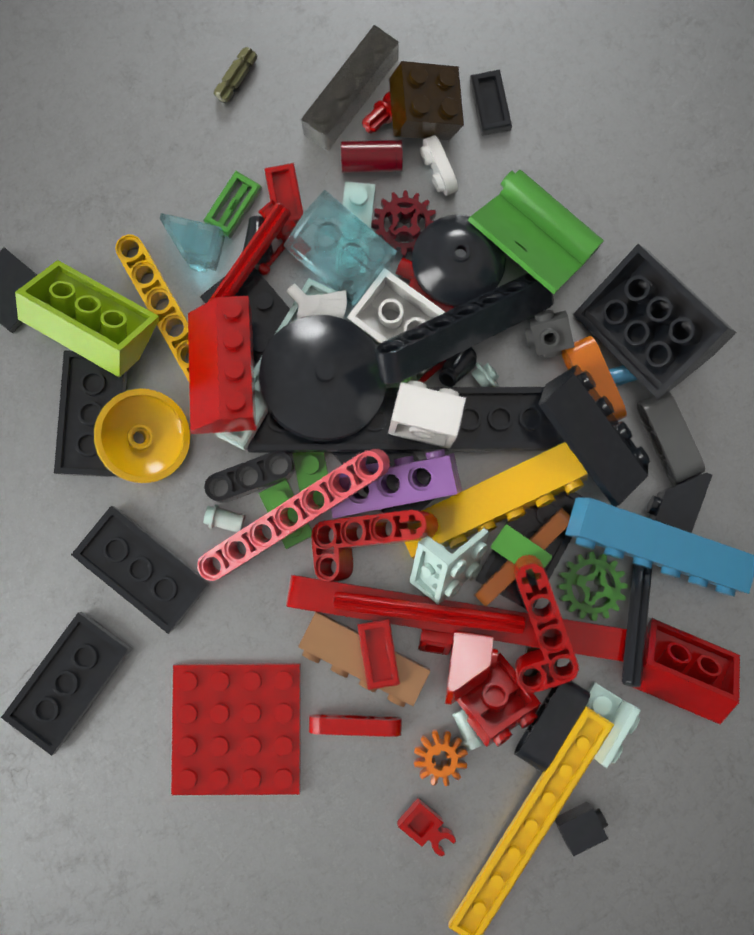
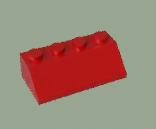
[188,296,256,434]

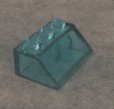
[283,189,397,307]

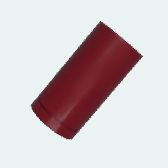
[341,140,403,173]

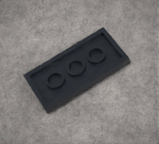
[54,350,127,478]
[475,491,585,610]
[71,506,210,634]
[1,612,131,756]

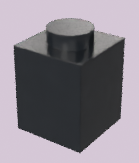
[555,802,608,857]

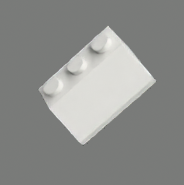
[347,268,445,374]

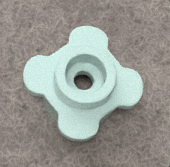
[471,362,500,387]

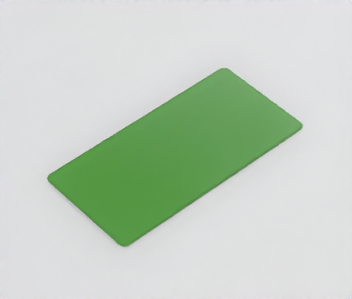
[490,524,552,578]

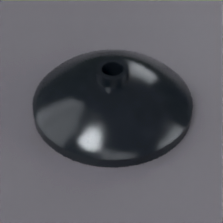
[412,215,506,307]

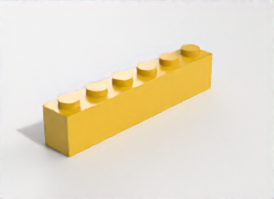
[405,442,588,559]

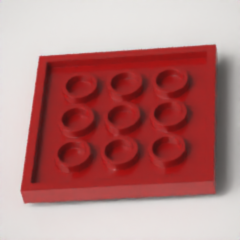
[171,663,301,795]

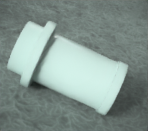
[203,504,245,532]
[452,709,484,751]

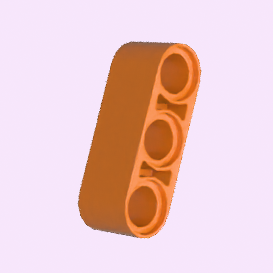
[562,336,627,420]

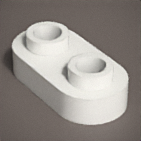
[420,135,458,196]

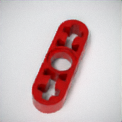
[309,714,402,737]

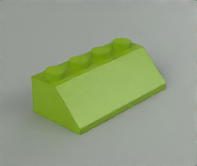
[15,260,159,378]

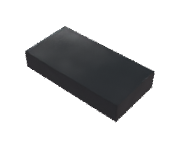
[470,69,512,136]

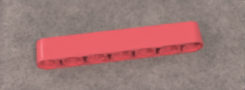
[198,449,390,581]

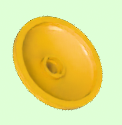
[94,388,190,483]

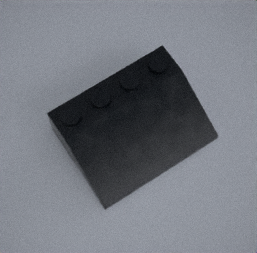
[573,244,737,399]

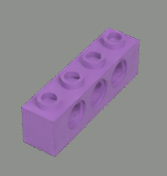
[331,449,462,518]

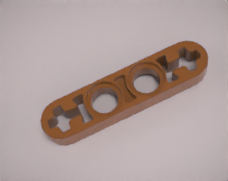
[474,508,570,607]

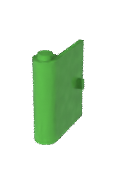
[468,169,604,294]

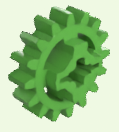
[557,552,628,621]

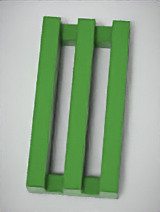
[203,170,262,239]

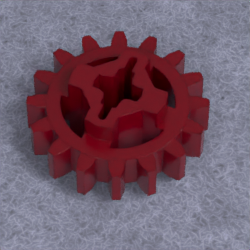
[372,190,436,258]

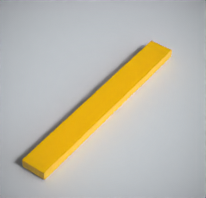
[448,706,614,935]

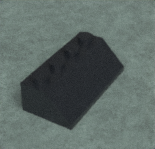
[539,364,650,507]

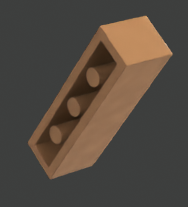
[298,612,431,708]

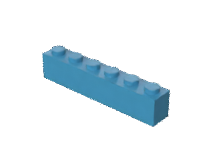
[565,498,754,597]

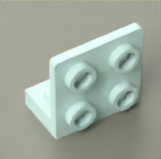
[409,528,489,604]
[586,682,640,768]

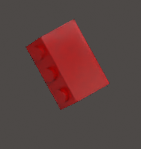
[633,618,740,724]

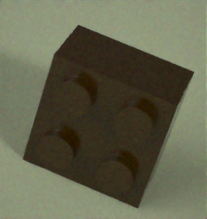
[389,61,464,141]

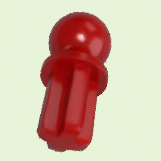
[362,91,392,134]

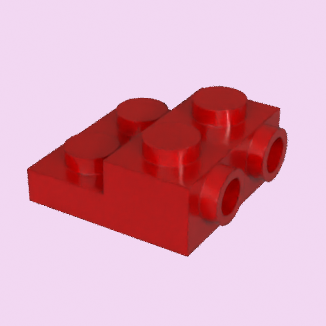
[457,653,541,747]

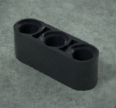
[204,452,295,503]
[514,681,590,772]

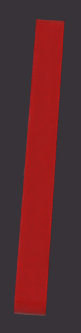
[286,575,627,662]

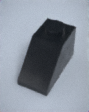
[646,473,712,533]

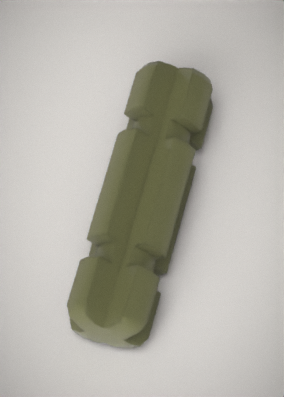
[214,47,257,103]

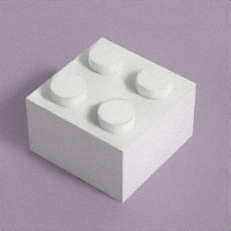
[388,380,466,449]

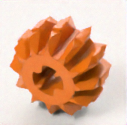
[414,730,468,786]

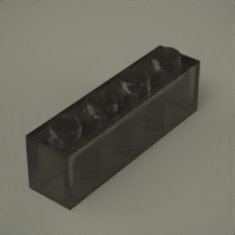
[301,25,399,152]

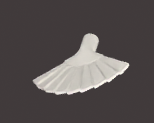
[286,283,347,319]

